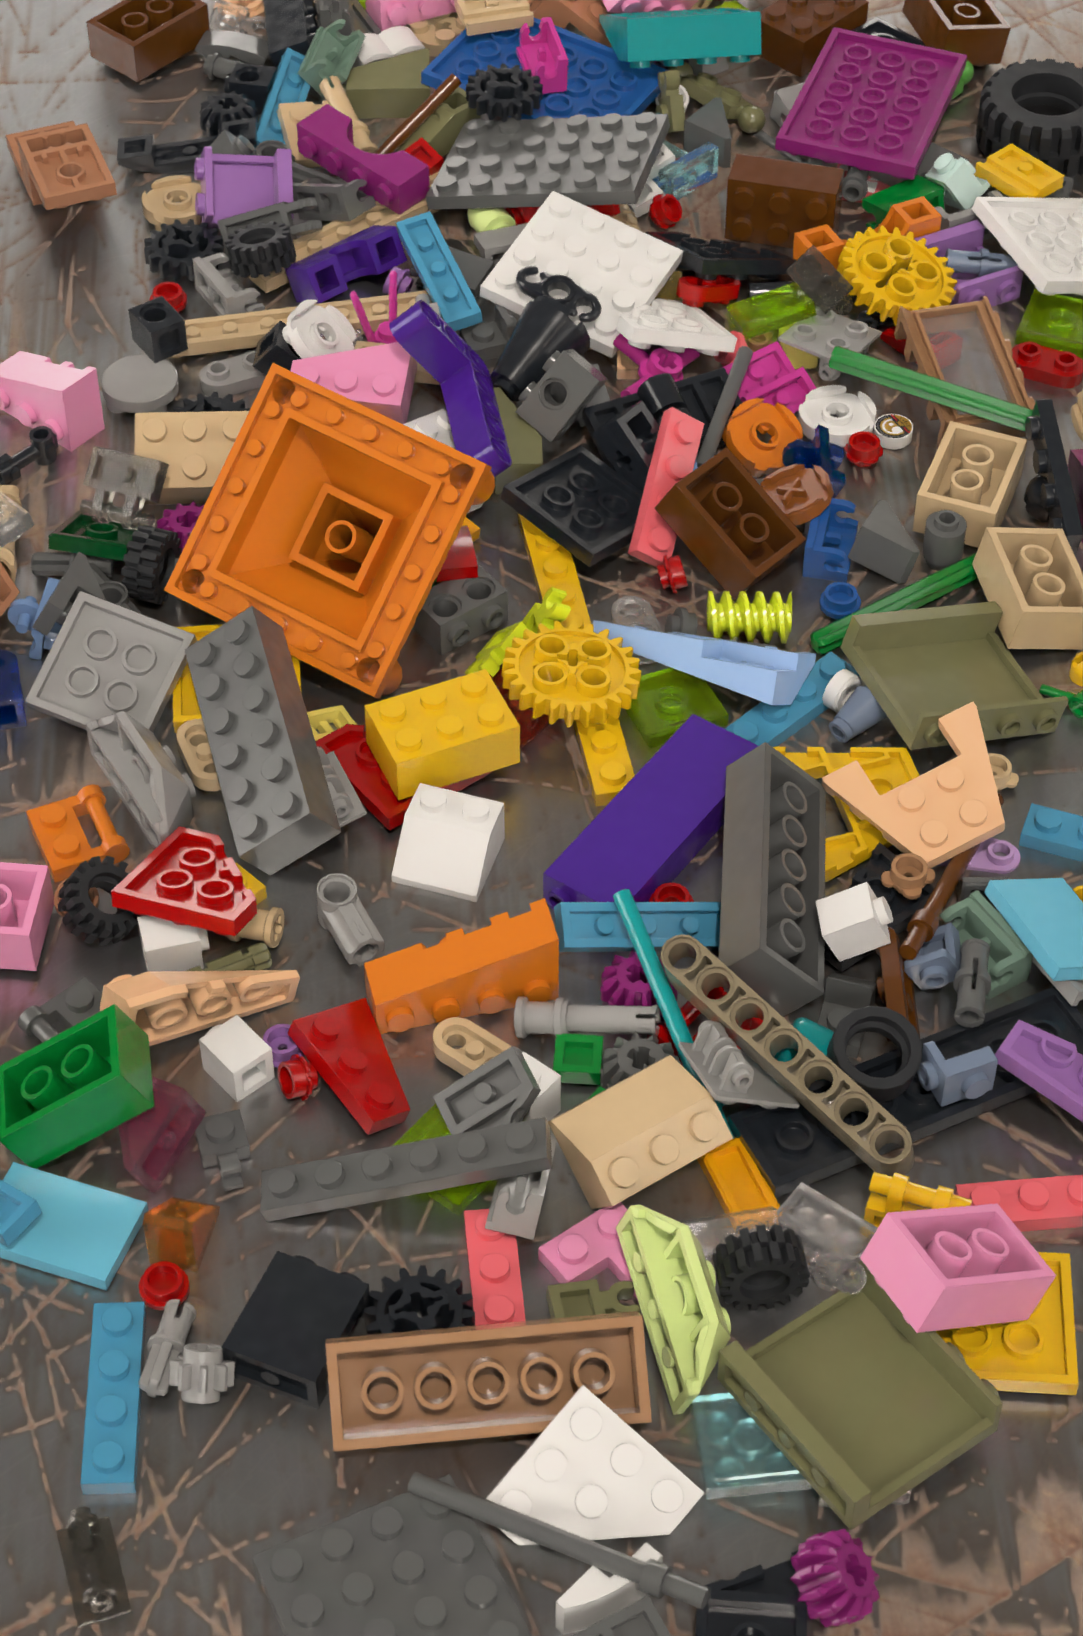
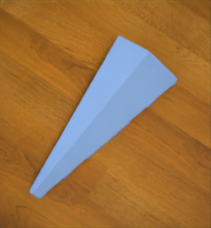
[593,620,816,706]

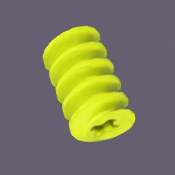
[706,591,792,644]

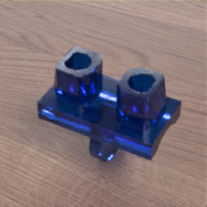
[782,424,846,498]

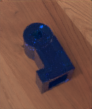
[0,650,27,730]

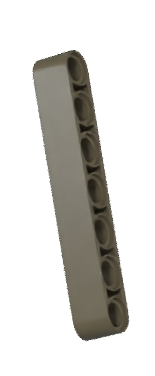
[660,934,915,1177]

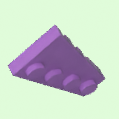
[995,1020,1083,1122]

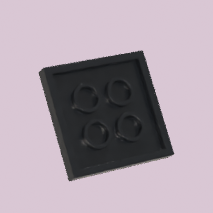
[500,445,643,567]

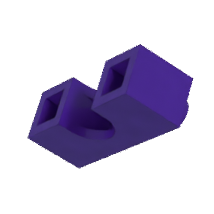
[284,225,407,304]

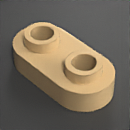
[176,719,221,791]
[433,1017,511,1076]

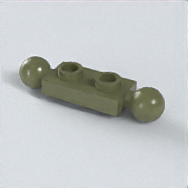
[667,61,766,134]

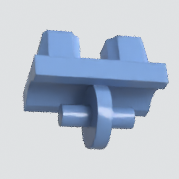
[7,577,62,660]

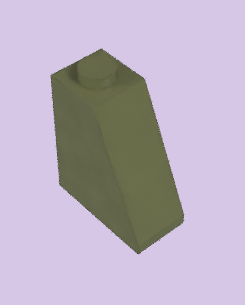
[341,49,430,119]

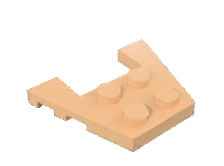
[822,701,1005,868]

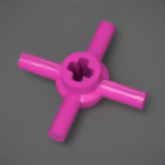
[613,333,700,397]

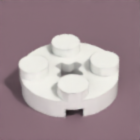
[282,299,358,359]
[798,385,877,451]

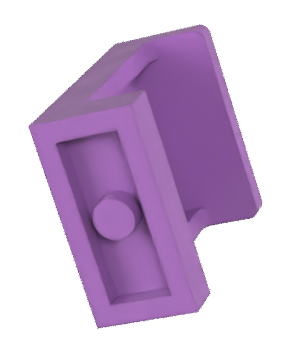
[194,146,294,228]
[914,219,1024,307]

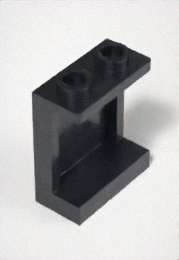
[222,1251,370,1410]

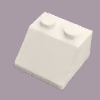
[391,783,505,902]

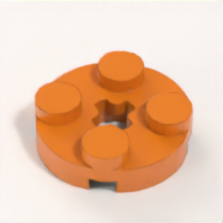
[722,398,803,478]

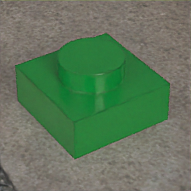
[553,1033,604,1085]

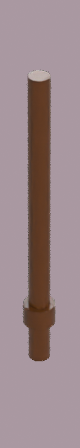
[899,794,1004,960]

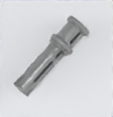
[514,996,660,1039]

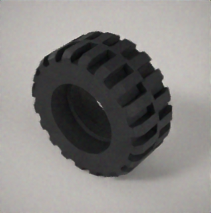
[976,59,1083,178]

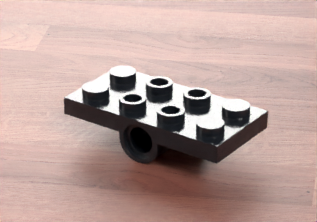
[582,368,742,472]

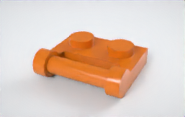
[26,784,130,883]

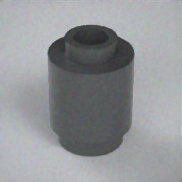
[922,510,967,571]

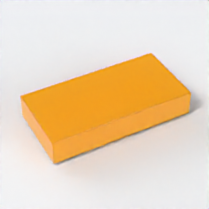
[697,1138,783,1236]

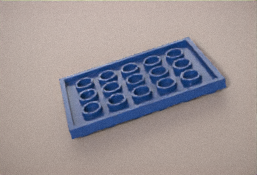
[421,17,669,119]

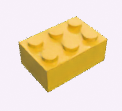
[364,669,520,800]

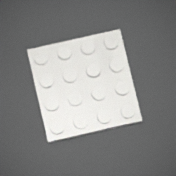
[480,191,683,358]
[972,197,1083,296]

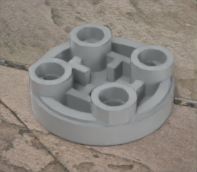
[101,354,179,413]

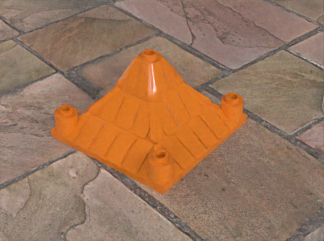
[164,363,495,699]

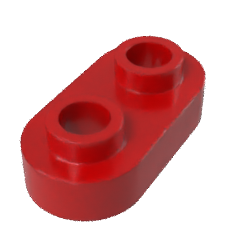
[676,275,741,307]
[1012,341,1083,389]

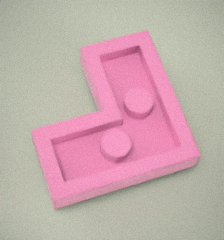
[538,1202,638,1300]

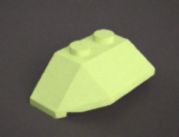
[616,1204,731,1415]

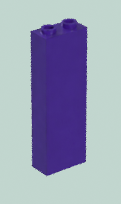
[543,714,758,911]

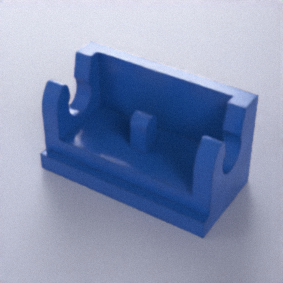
[802,498,858,583]

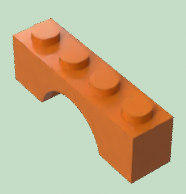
[793,196,942,280]

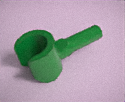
[1039,684,1083,719]

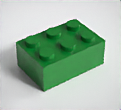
[0,1004,154,1169]

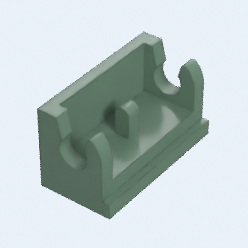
[297,19,366,96]
[940,890,1033,1000]

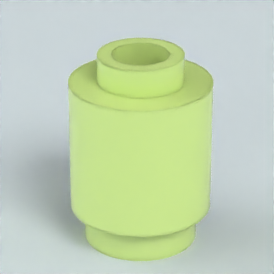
[467,208,516,233]

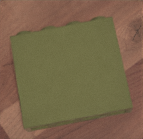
[840,601,1069,750]
[717,1260,1003,1530]

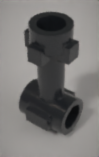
[0,426,58,485]

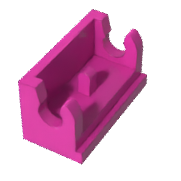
[516,17,568,94]

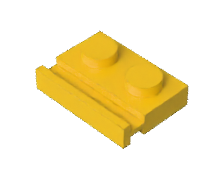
[974,143,1064,198]

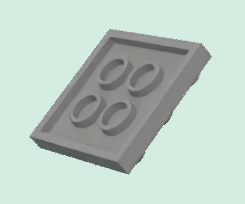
[25,591,197,733]

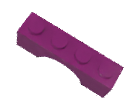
[296,104,430,215]

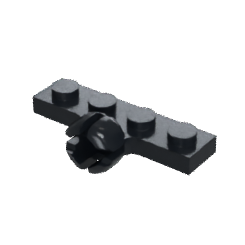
[1024,399,1083,555]

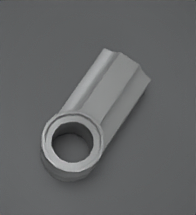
[316,873,385,967]

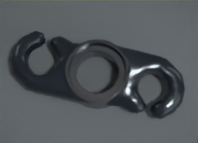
[516,266,602,323]

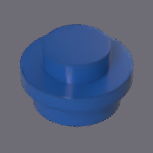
[819,582,861,620]

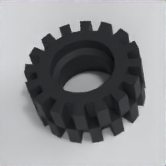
[225,221,297,278]
[121,525,182,605]
[57,856,144,946]
[713,1224,810,1310]

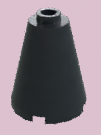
[490,296,590,402]

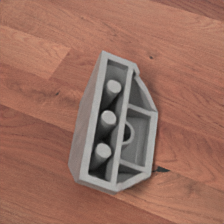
[86,711,196,850]

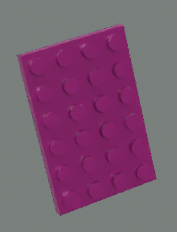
[775,27,967,180]

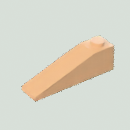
[100,970,300,1046]

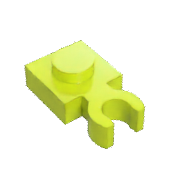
[522,587,571,634]
[465,621,529,678]

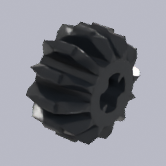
[199,91,258,137]

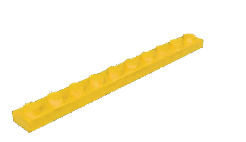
[517,513,635,807]

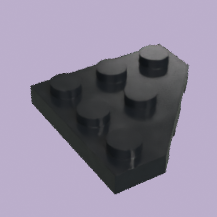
[646,232,796,280]

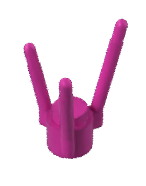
[350,270,397,344]

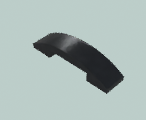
[117,117,257,174]

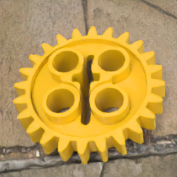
[836,226,957,326]
[501,621,641,728]

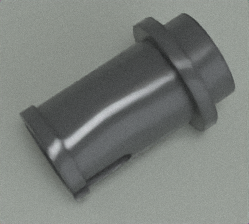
[203,52,247,80]
[842,166,871,202]

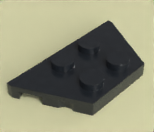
[695,1550,807,1636]

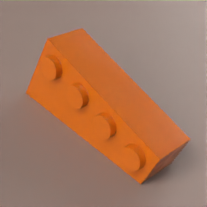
[364,898,559,1034]

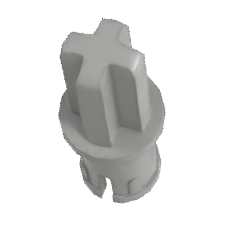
[138,1299,197,1398]

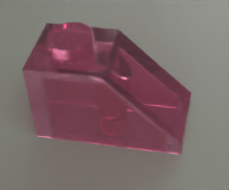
[118,1076,207,1194]

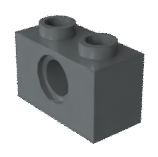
[515,349,608,442]

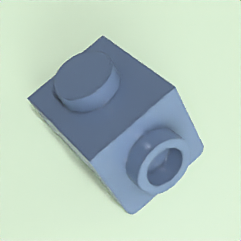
[904,923,961,991]
[917,1041,998,1107]

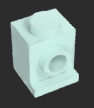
[925,153,991,210]

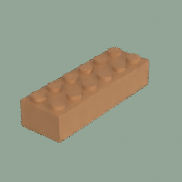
[325,1311,652,1452]

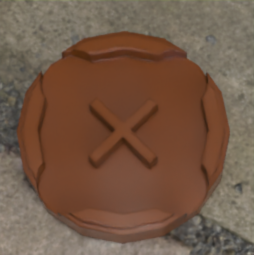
[760,464,834,526]

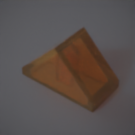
[143,1197,220,1273]

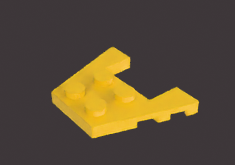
[773,746,920,882]

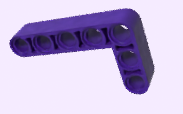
[389,300,512,478]

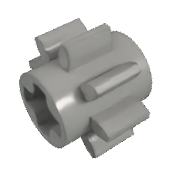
[169,1343,235,1404]

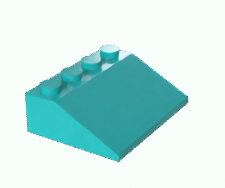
[599,8,761,68]

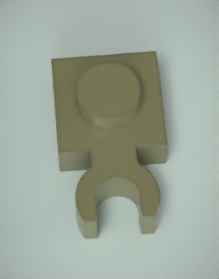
[656,70,685,133]
[546,1279,641,1319]

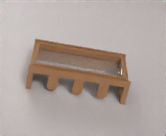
[894,296,1035,447]

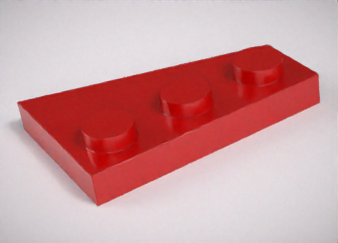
[287,997,411,1135]

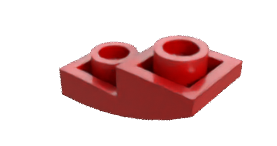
[436,525,478,582]

